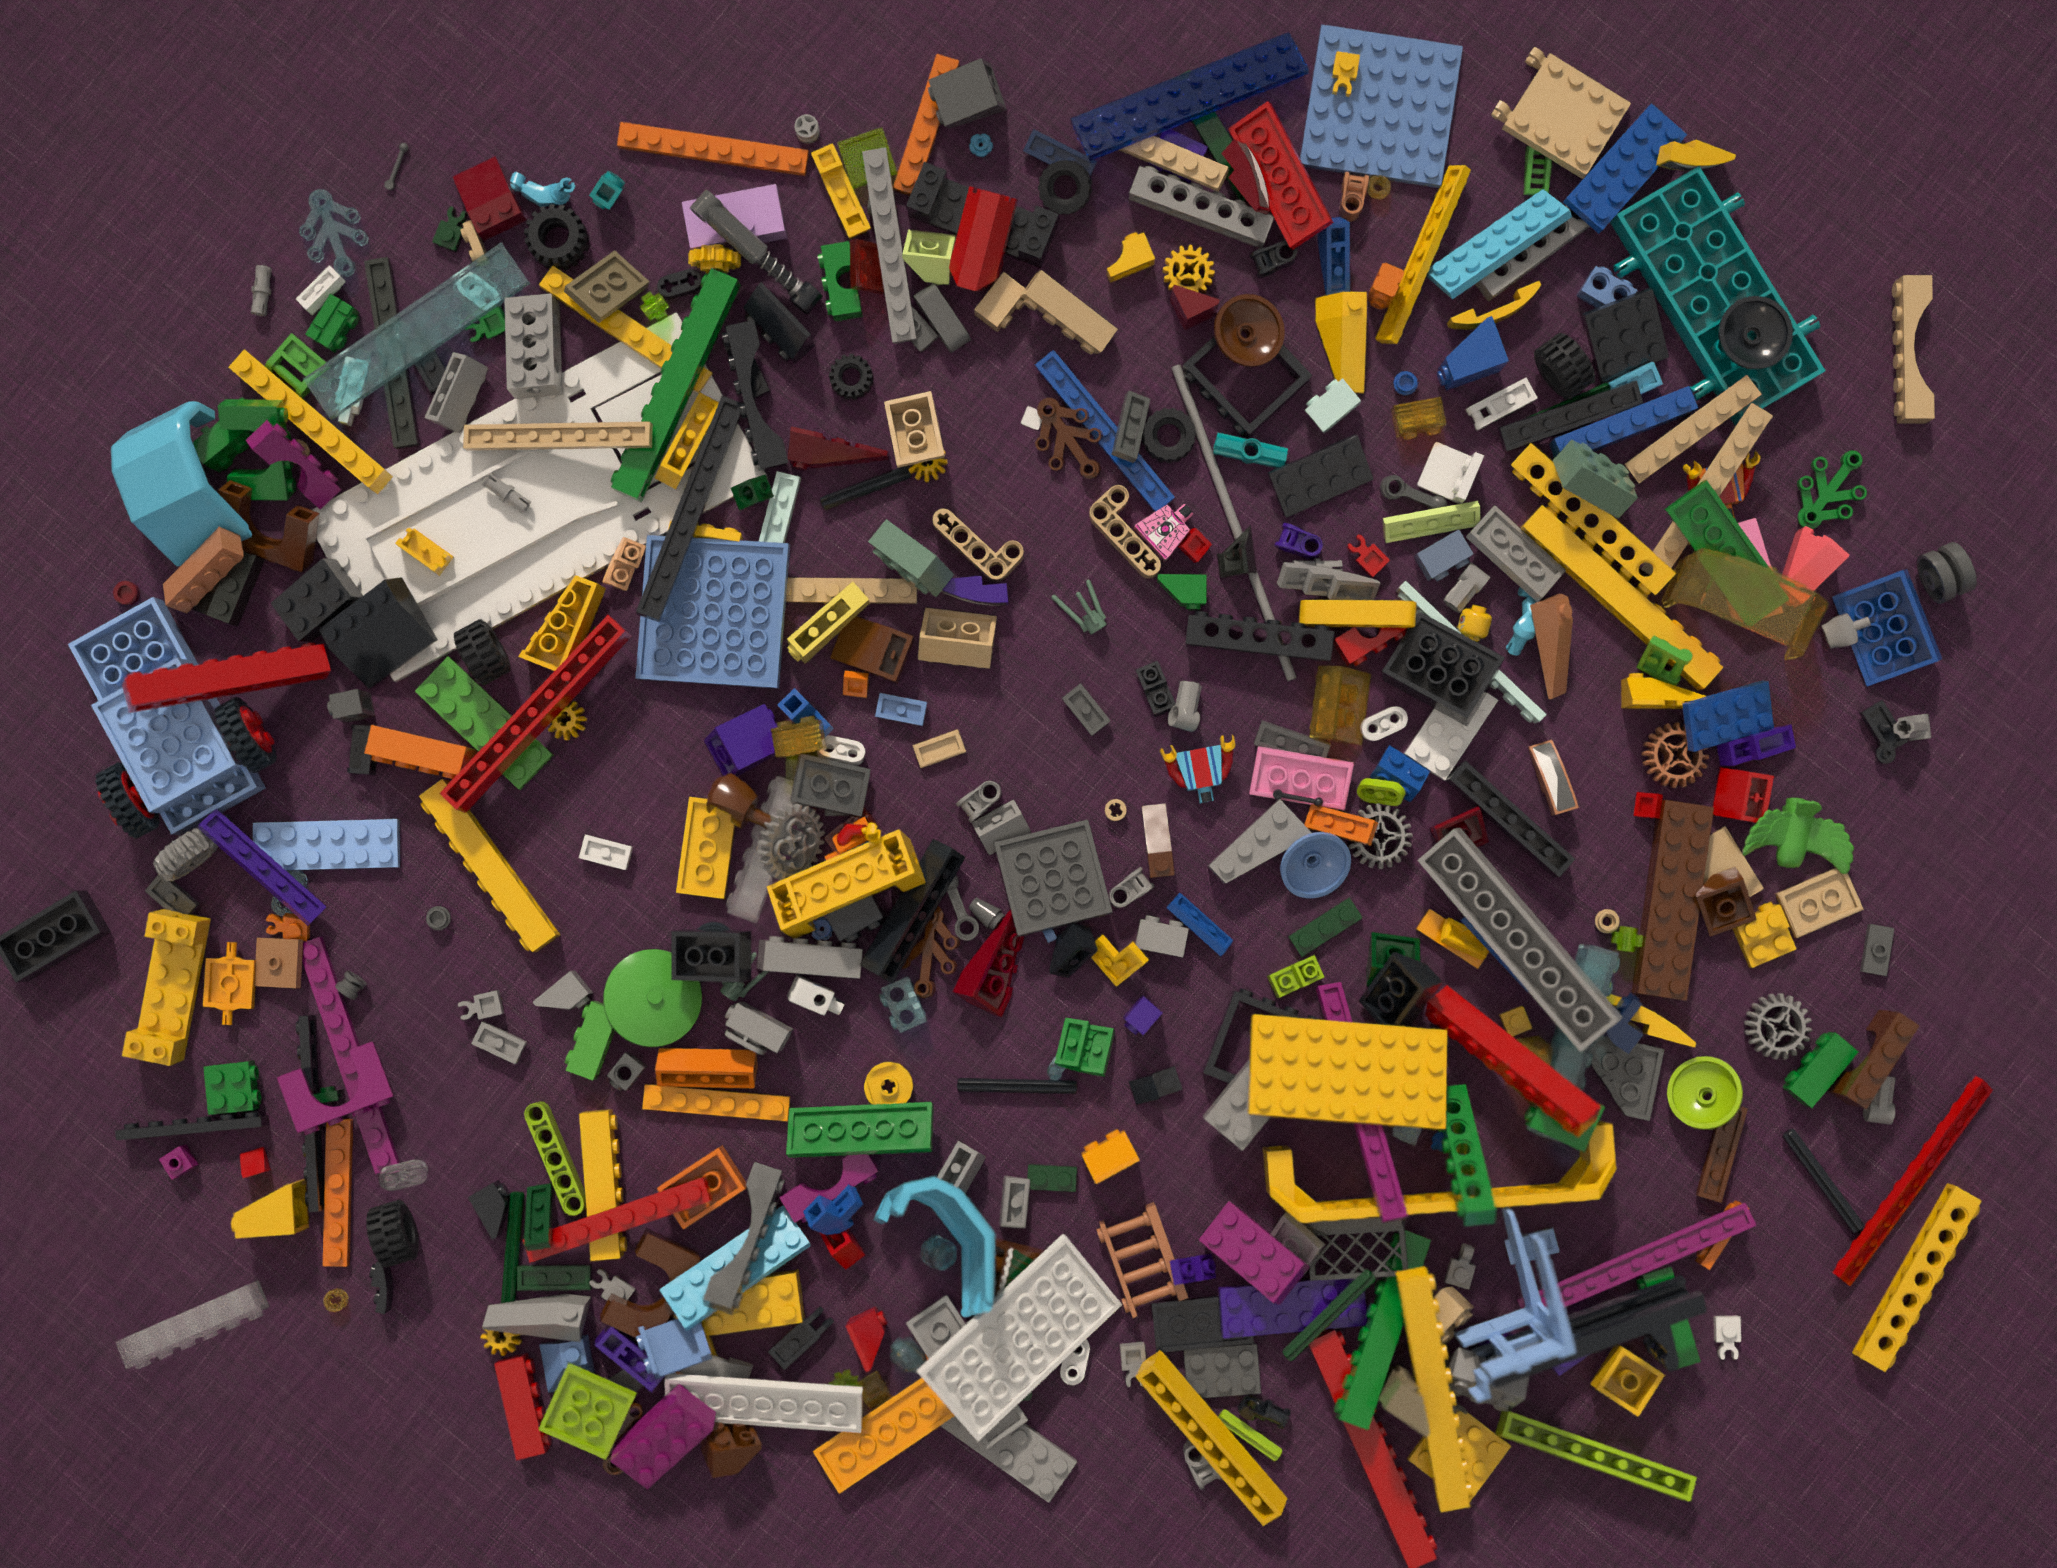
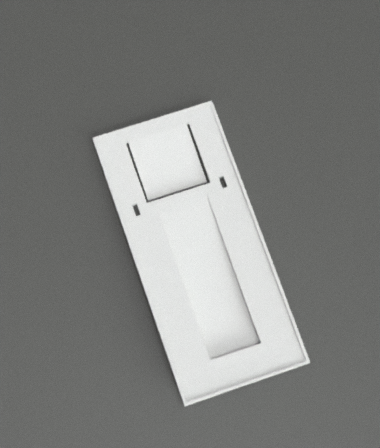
[312,312,768,682]

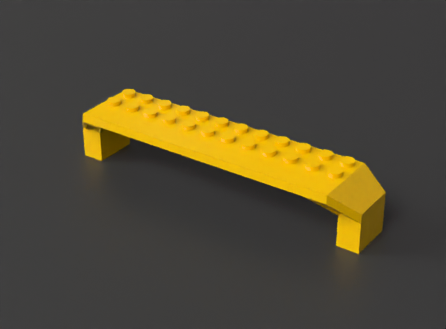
[1263,1120,1616,1223]

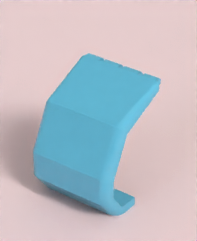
[111,401,252,566]
[873,1177,996,1318]

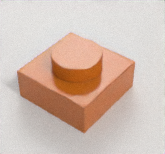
[843,671,869,698]

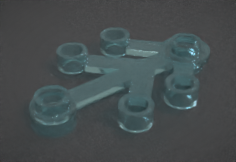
[299,189,368,277]

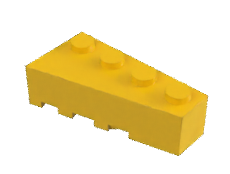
[518,575,606,671]

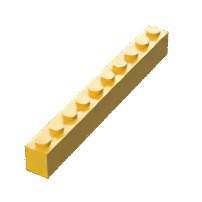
[1520,505,1723,691]
[1395,1267,1473,1512]

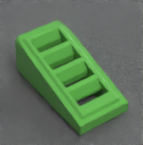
[1524,146,1552,195]

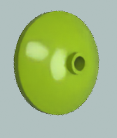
[1667,1056,1743,1130]

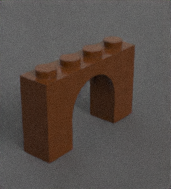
[218,480,320,572]
[1827,1010,1920,1109]
[600,1228,701,1338]

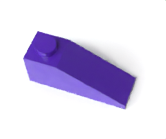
[595,1325,665,1392]

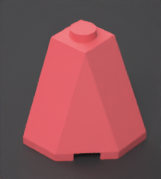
[1780,526,1850,604]

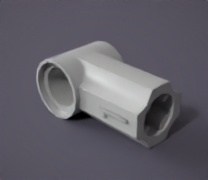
[1443,563,1490,613]
[1168,681,1202,732]
[1893,714,1931,741]
[1863,1076,1895,1125]

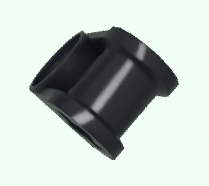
[1249,241,1297,278]

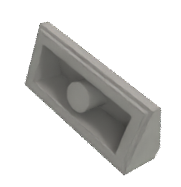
[999,1176,1030,1228]

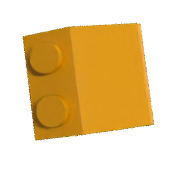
[1081,1129,1140,1184]

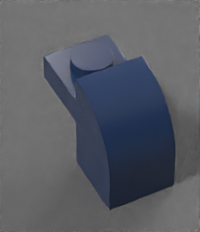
[1606,992,1643,1054]

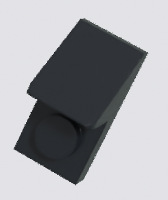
[1129,1066,1182,1105]

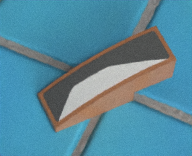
[1528,740,1579,815]

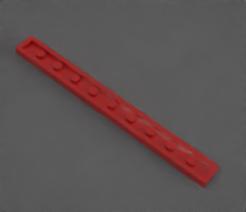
[1832,1076,1993,1286]

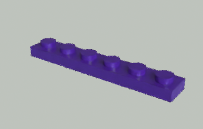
[197,809,326,926]

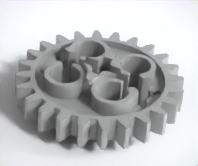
[757,803,825,880]

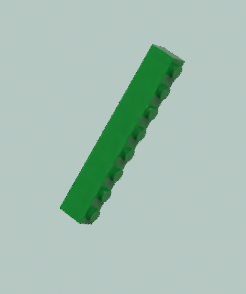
[1334,1230,1431,1430]

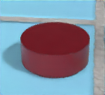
[113,581,140,606]

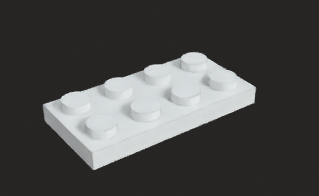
[1404,693,1498,781]

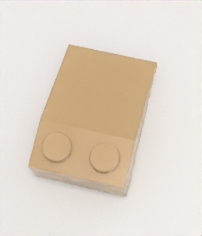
[884,391,945,468]

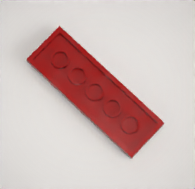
[1228,101,1333,249]

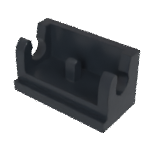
[347,724,377,776]

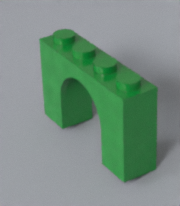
[218,399,296,500]

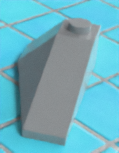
[482,1294,591,1342]

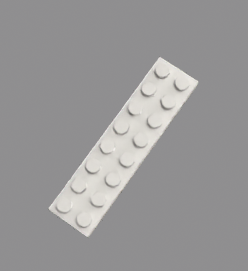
[665,1374,863,1433]

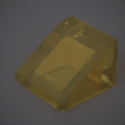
[856,1371,892,1408]

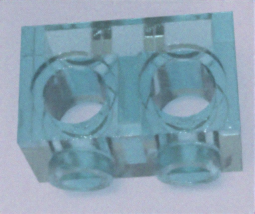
[879,976,928,1033]

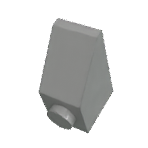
[533,970,593,1009]

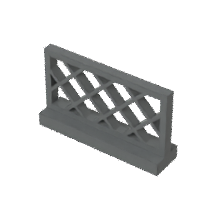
[1304,1217,1409,1281]

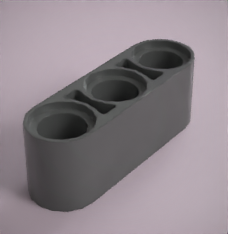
[913,283,971,353]

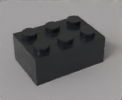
[271,558,363,642]
[671,929,751,982]

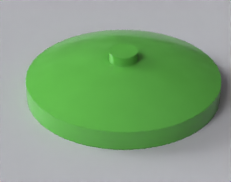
[603,949,702,1047]

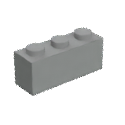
[425,352,488,433]

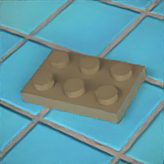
[564,251,650,323]

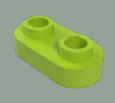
[1357,778,1406,806]

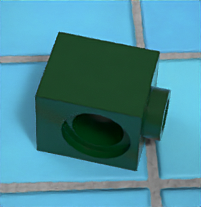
[731,475,774,510]

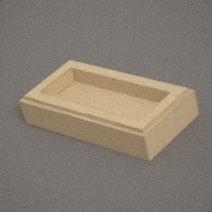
[913,729,966,768]

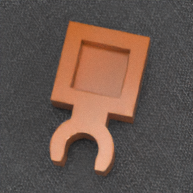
[266,913,310,941]

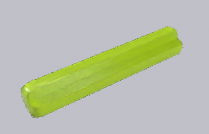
[1218,1409,1283,1461]

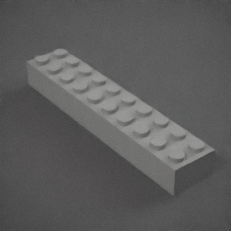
[1418,828,1623,1052]

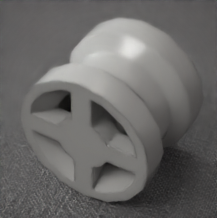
[794,114,820,144]

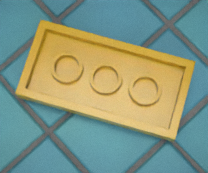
[676,797,735,899]

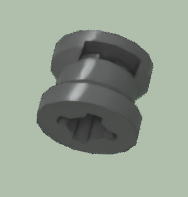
[335,970,367,1000]

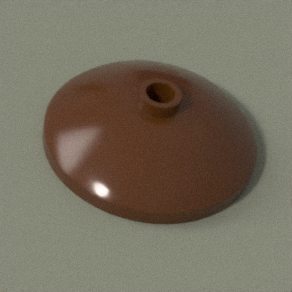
[1214,294,1285,367]

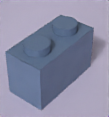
[1414,530,1473,582]

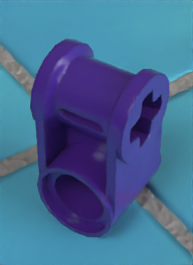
[1274,523,1323,560]

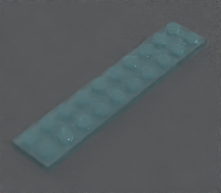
[303,243,530,420]

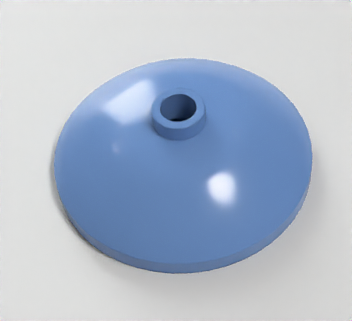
[1280,832,1351,898]

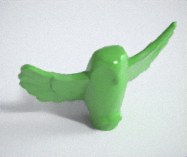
[1742,798,1854,874]

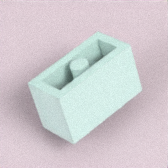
[1305,378,1361,434]

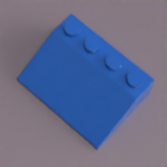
[1832,569,1942,686]

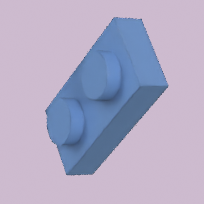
[875,693,927,726]

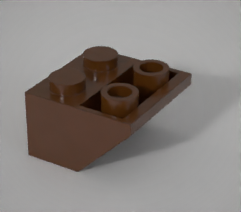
[701,1422,762,1478]

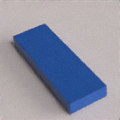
[1167,892,1233,956]

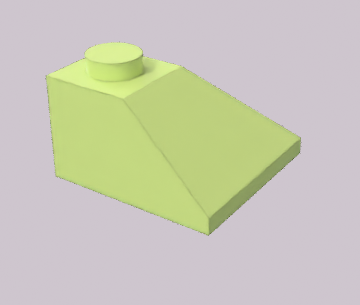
[902,230,956,285]

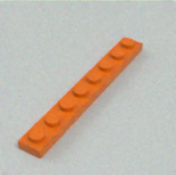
[617,122,809,176]

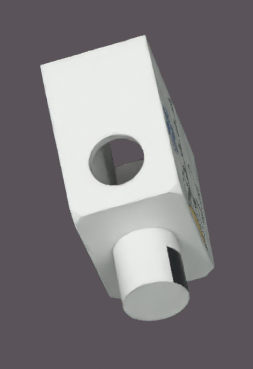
[787,974,845,1015]

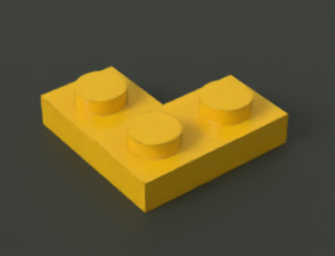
[1091,935,1149,987]

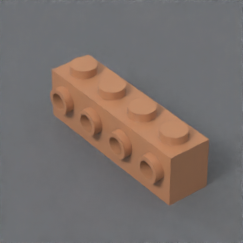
[163,527,244,613]

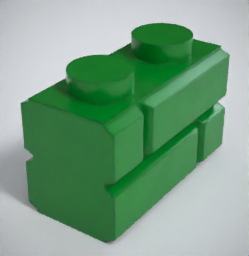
[305,294,360,353]

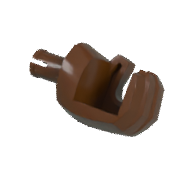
[706,773,772,830]

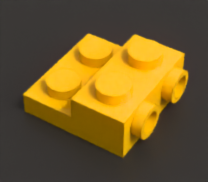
[1733,902,1796,968]

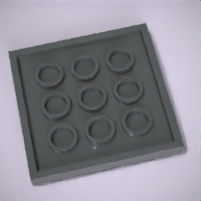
[994,820,1112,937]

